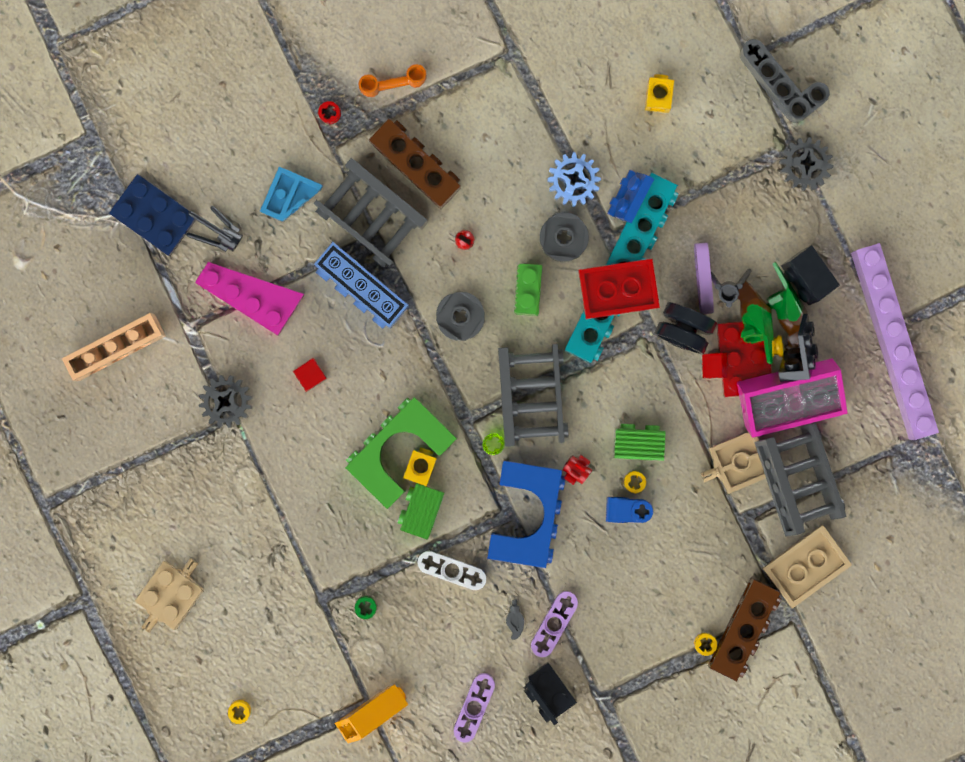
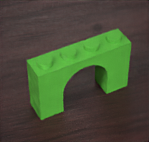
[345,397,457,509]

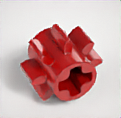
[562,454,592,485]

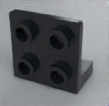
[779,314,818,382]
[523,662,577,725]

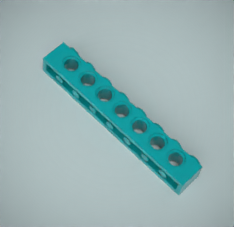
[564,172,679,363]

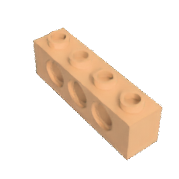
[62,313,166,381]

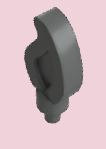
[506,599,524,640]

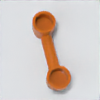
[358,64,427,97]

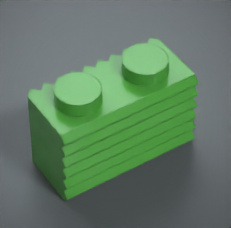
[514,264,542,316]
[613,424,666,461]
[397,483,445,540]

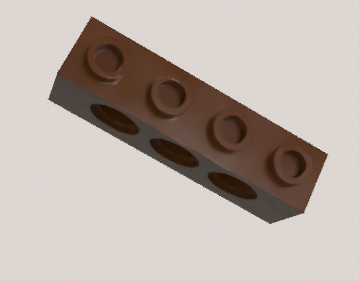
[369,119,461,210]
[707,578,781,682]

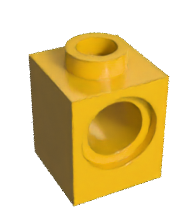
[645,74,674,113]
[403,447,437,486]

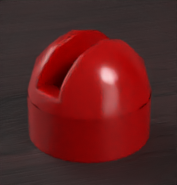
[455,230,475,250]

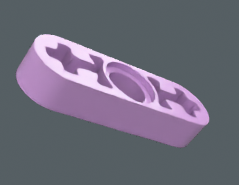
[694,243,714,314]
[531,591,578,657]
[454,673,495,743]

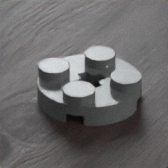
[540,212,589,262]
[436,292,485,341]

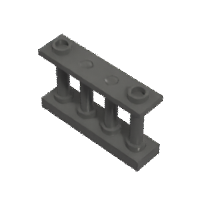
[314,158,428,267]
[498,344,569,447]
[754,422,847,537]

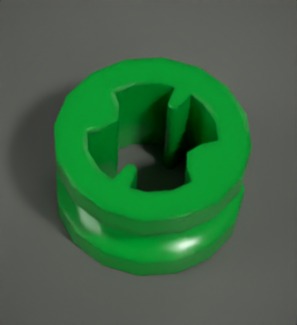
[354,596,377,619]

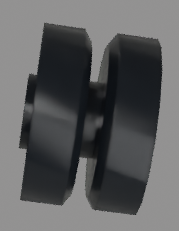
[654,302,717,355]

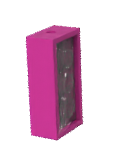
[737,358,848,438]

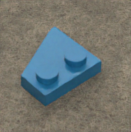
[260,167,323,222]

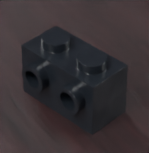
[781,245,840,306]

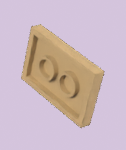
[762,525,852,609]

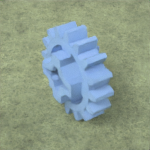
[547,152,601,207]

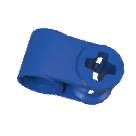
[606,497,653,523]

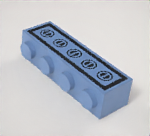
[314,242,409,329]

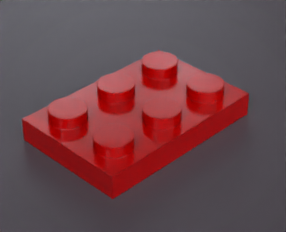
[578,259,660,319]
[716,322,772,397]

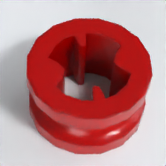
[318,101,341,124]

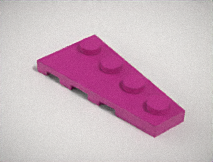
[195,262,304,336]

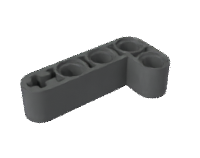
[740,39,830,123]

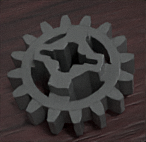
[779,137,834,192]
[199,375,253,428]

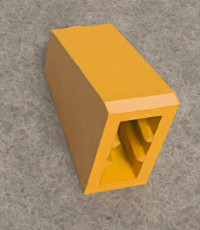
[334,684,408,744]

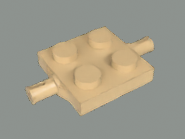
[700,432,778,494]
[135,558,204,633]

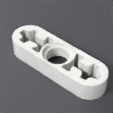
[418,551,486,590]

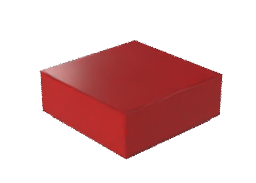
[702,353,727,379]
[293,358,327,392]

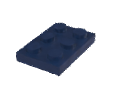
[109,174,196,257]

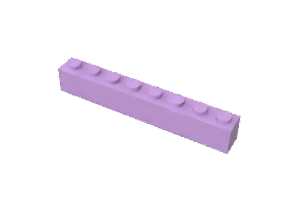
[851,243,939,440]

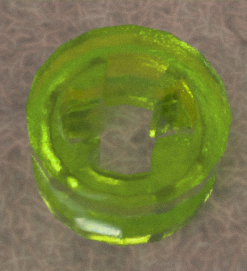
[482,433,504,455]

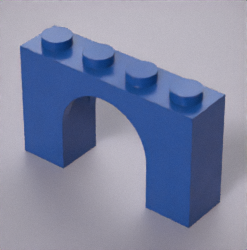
[487,460,565,568]

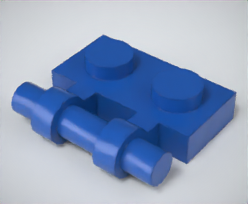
[607,170,654,223]

